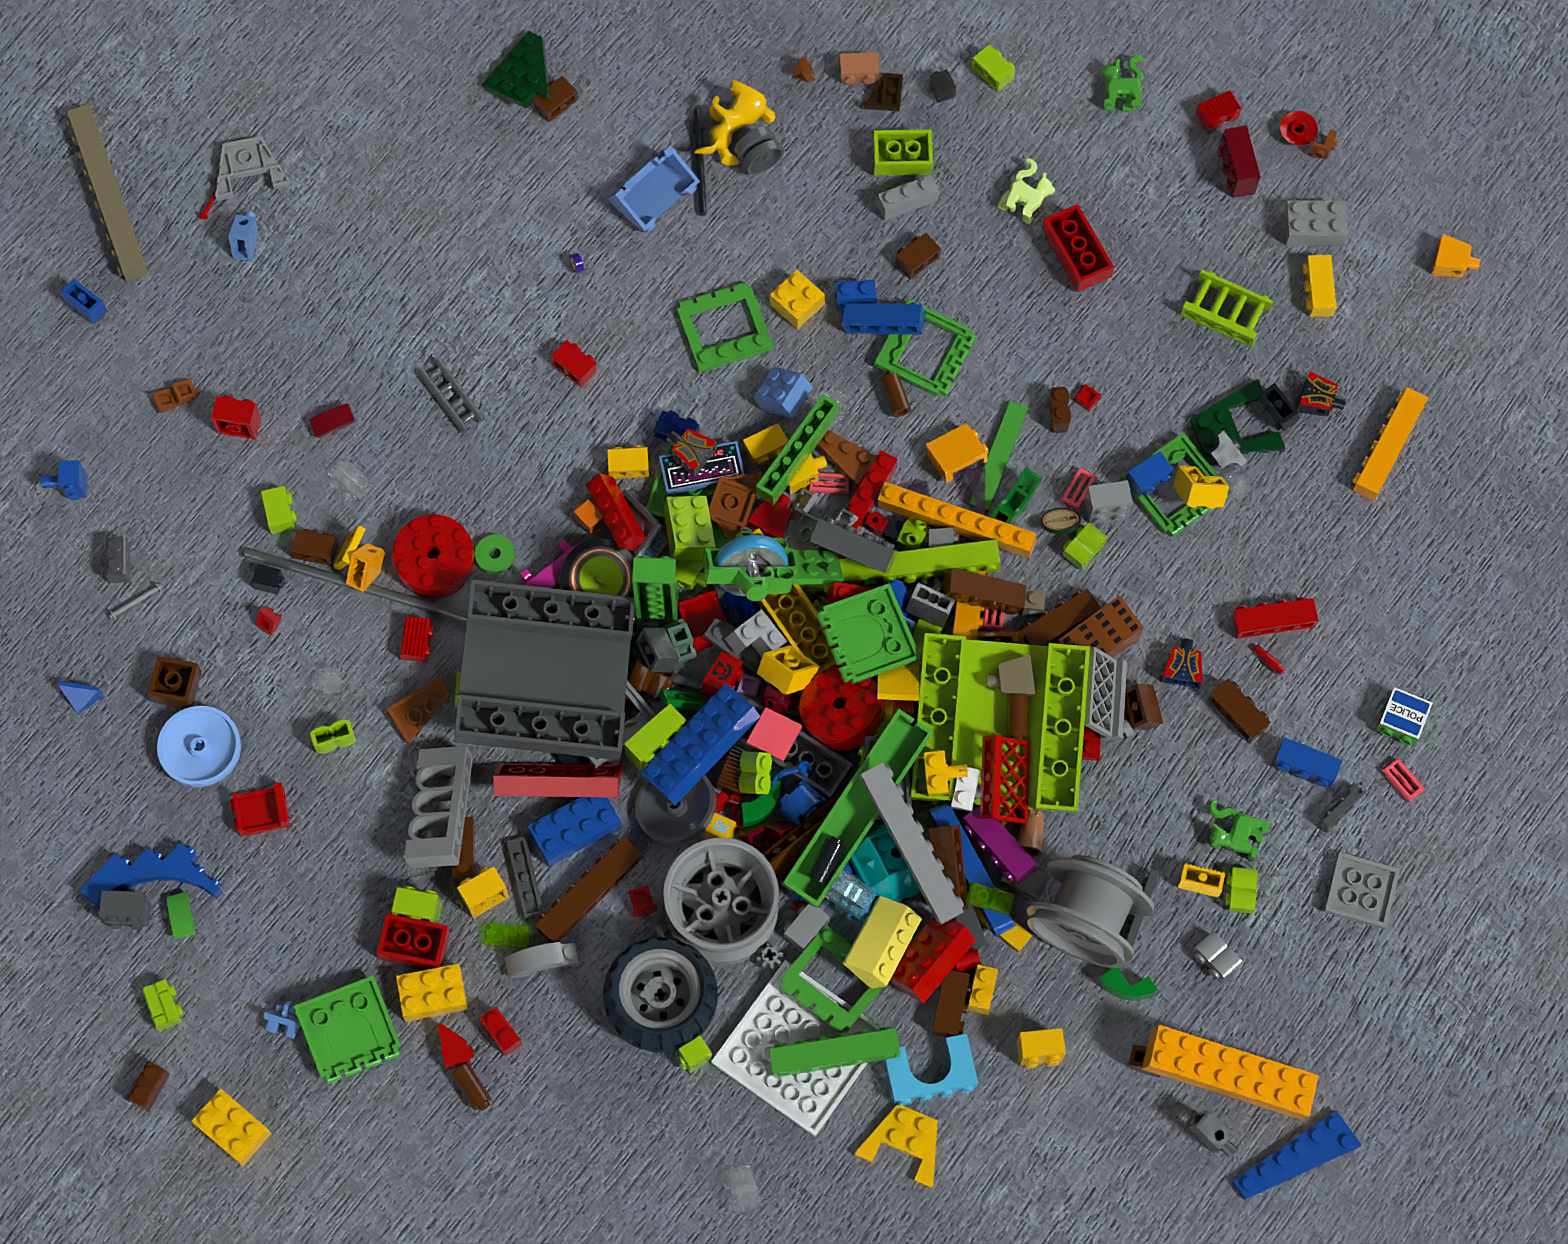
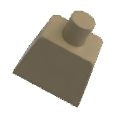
[986,655,1035,697]

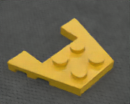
[854,1104,938,1189]

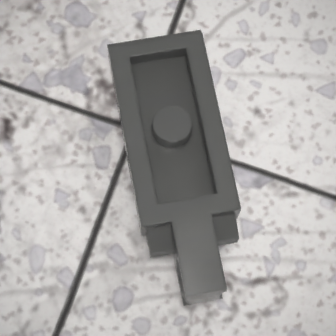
[1321,783,1366,833]

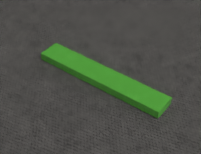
[969,401,1029,513]

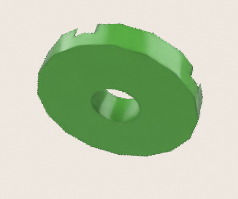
[475,534,515,574]

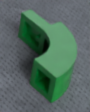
[990,467,1043,525]
[740,768,781,828]

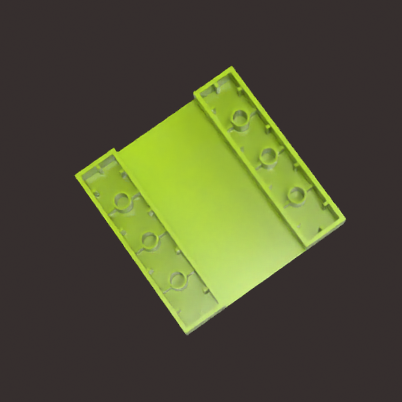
[911,633,1090,814]

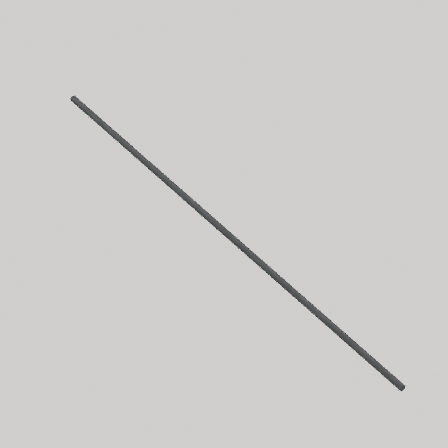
[244,548,803,722]

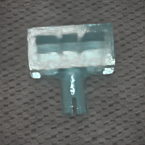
[825,870,878,920]

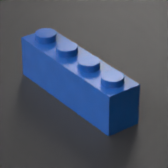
[842,302,925,335]

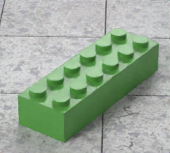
[632,555,679,624]

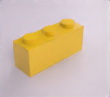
[1302,255,1337,317]

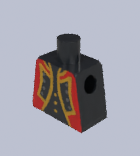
[1297,372,1347,417]

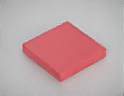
[746,707,802,762]

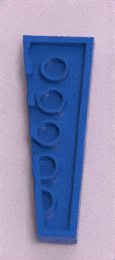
[1232,1110,1362,1200]

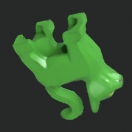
[1100,55,1143,112]
[1208,799,1271,862]

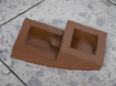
[152,379,198,413]

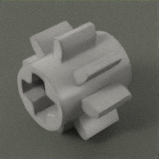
[757,943,783,971]

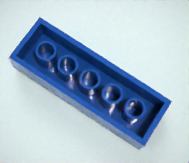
[640,683,760,806]

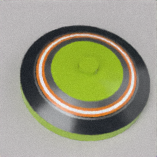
[559,539,634,598]

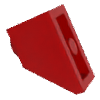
[438,1024,474,1070]

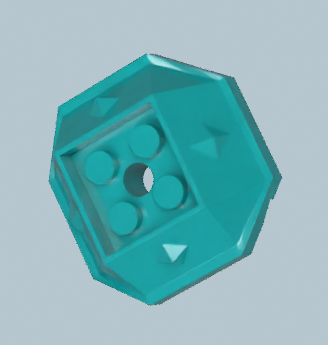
[850,821,928,903]

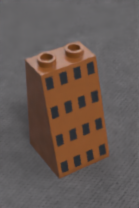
[1057,595,1144,664]

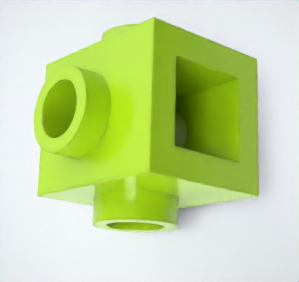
[897,517,931,550]

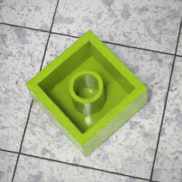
[391,886,443,923]

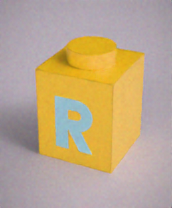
[705,813,736,839]

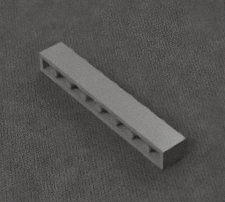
[859,763,964,925]

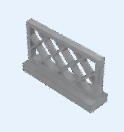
[1084,647,1127,741]

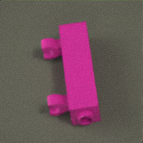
[519,539,579,589]

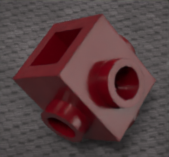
[760,684,792,714]

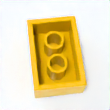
[396,964,468,1022]
[191,1088,272,1166]

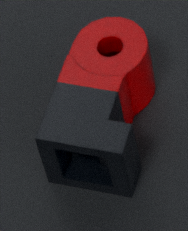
[867,512,904,546]

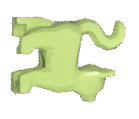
[998,158,1056,225]

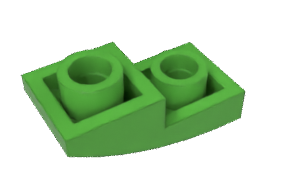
[167,891,195,940]

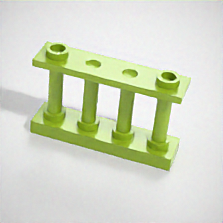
[1180,269,1273,347]

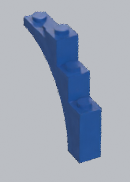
[80,843,223,909]

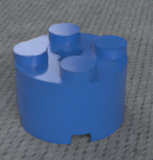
[780,781,827,826]

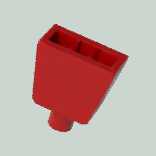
[747,494,792,539]

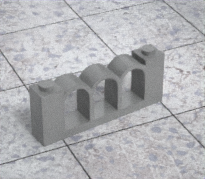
[403,746,473,868]

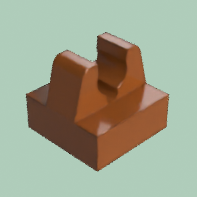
[792,56,815,83]

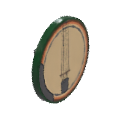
[1041,508,1081,534]

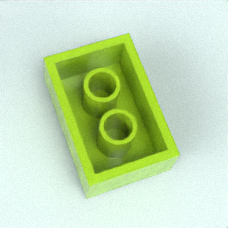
[873,130,933,176]
[663,496,715,561]
[624,704,687,771]

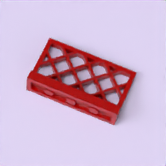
[980,735,1030,824]

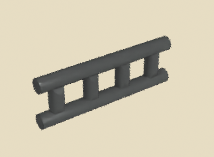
[418,359,485,433]

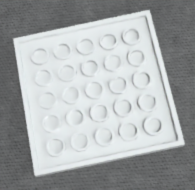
[711,960,881,1137]

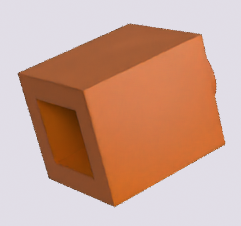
[574,499,605,535]

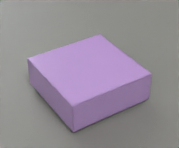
[736,674,762,697]

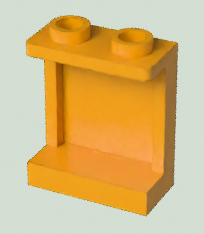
[926,423,989,483]

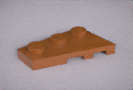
[816,430,877,488]
[387,677,450,744]

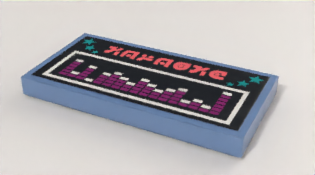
[659,441,744,495]

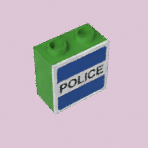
[1376,687,1433,745]

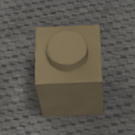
[1022,589,1046,617]

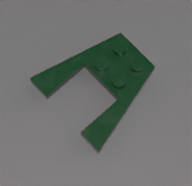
[1190,379,1286,456]

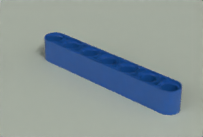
[928,801,1015,937]

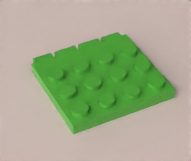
[816,583,921,684]
[293,975,401,1084]

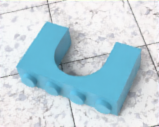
[884,1034,978,1106]

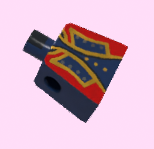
[1161,638,1203,689]

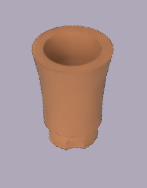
[1017,809,1045,857]

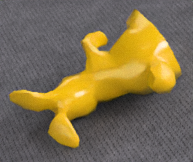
[694,79,775,166]

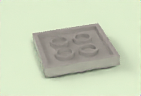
[1324,852,1400,929]

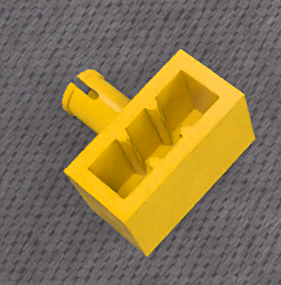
[924,751,968,797]

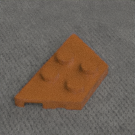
[709,472,764,541]

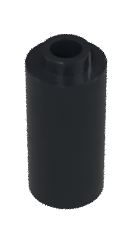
[808,836,845,885]

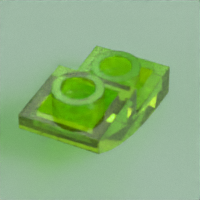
[966,882,1014,915]
[484,924,531,948]

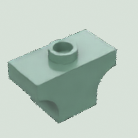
[664,619,697,664]

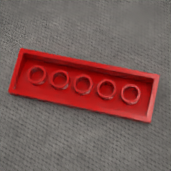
[493,763,622,798]

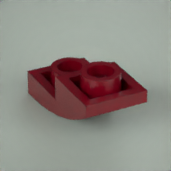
[309,403,356,438]

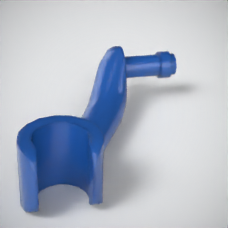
[771,761,812,786]

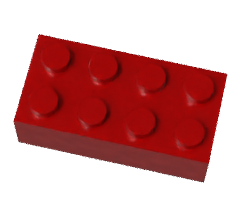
[1042,204,1114,293]
[890,916,976,1004]

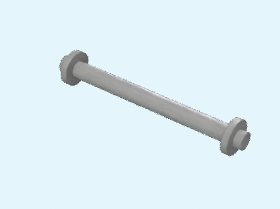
[109,583,163,620]

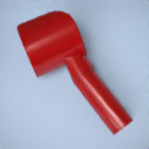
[728,794,742,821]

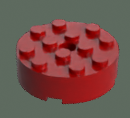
[392,514,475,598]
[799,666,885,750]

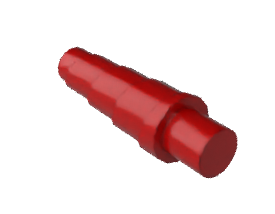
[1253,645,1286,675]

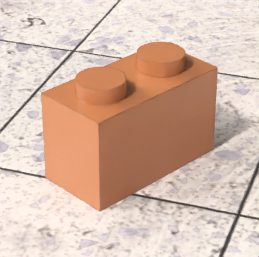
[840,52,879,84]

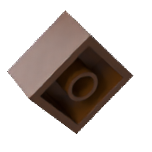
[148,656,202,708]

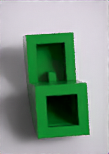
[1097,968,1158,1001]

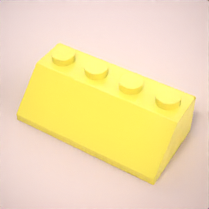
[843,896,922,989]

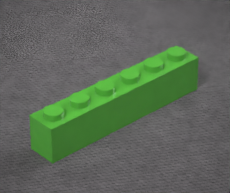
[756,394,840,505]
[769,1026,901,1078]

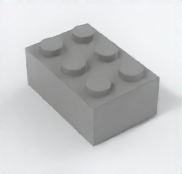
[1284,200,1348,246]

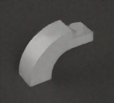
[505,942,579,978]

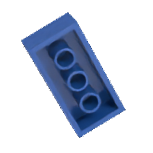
[528,797,622,867]

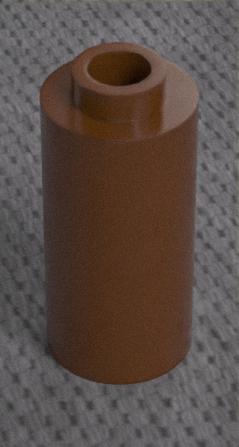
[880,372,912,417]
[1007,694,1028,741]
[451,1063,492,1112]

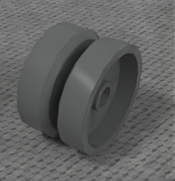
[734,127,784,175]

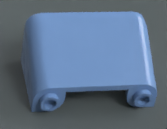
[607,145,700,232]

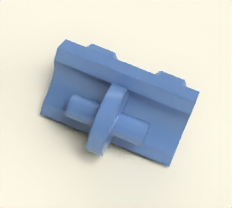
[263,1001,301,1038]

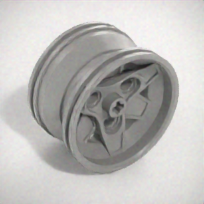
[664,838,779,966]

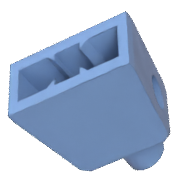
[228,211,258,261]

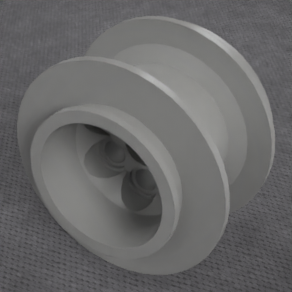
[1027,855,1154,968]

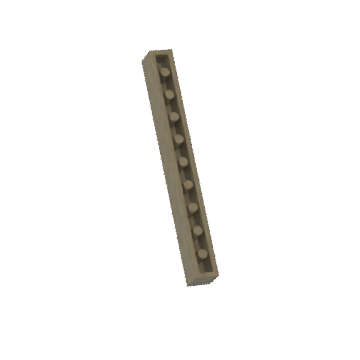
[66,104,149,282]

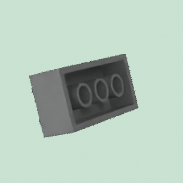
[810,517,898,573]

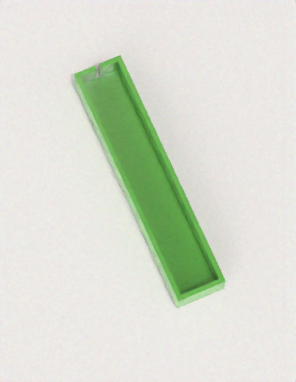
[781,709,933,907]

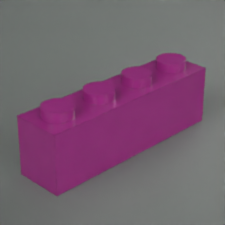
[963,805,1036,885]

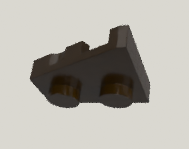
[863,73,903,112]

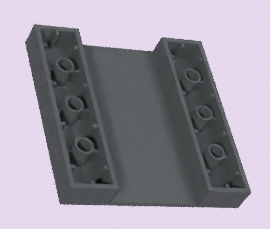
[453,580,635,760]

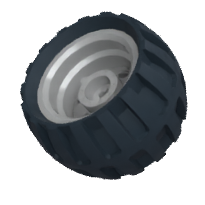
[603,936,718,1053]

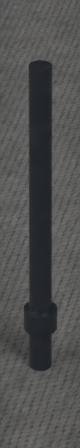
[692,108,707,216]

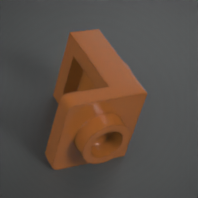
[1309,129,1338,160]

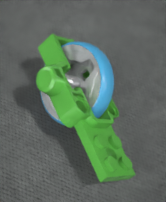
[702,531,844,601]

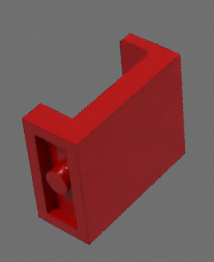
[678,590,728,652]
[230,782,291,837]

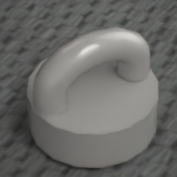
[1123,718,1134,738]

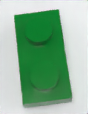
[658,689,704,711]

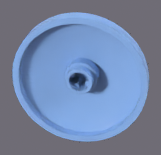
[157,706,241,787]

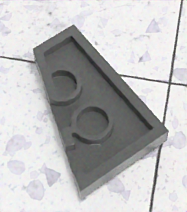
[622,489,664,558]

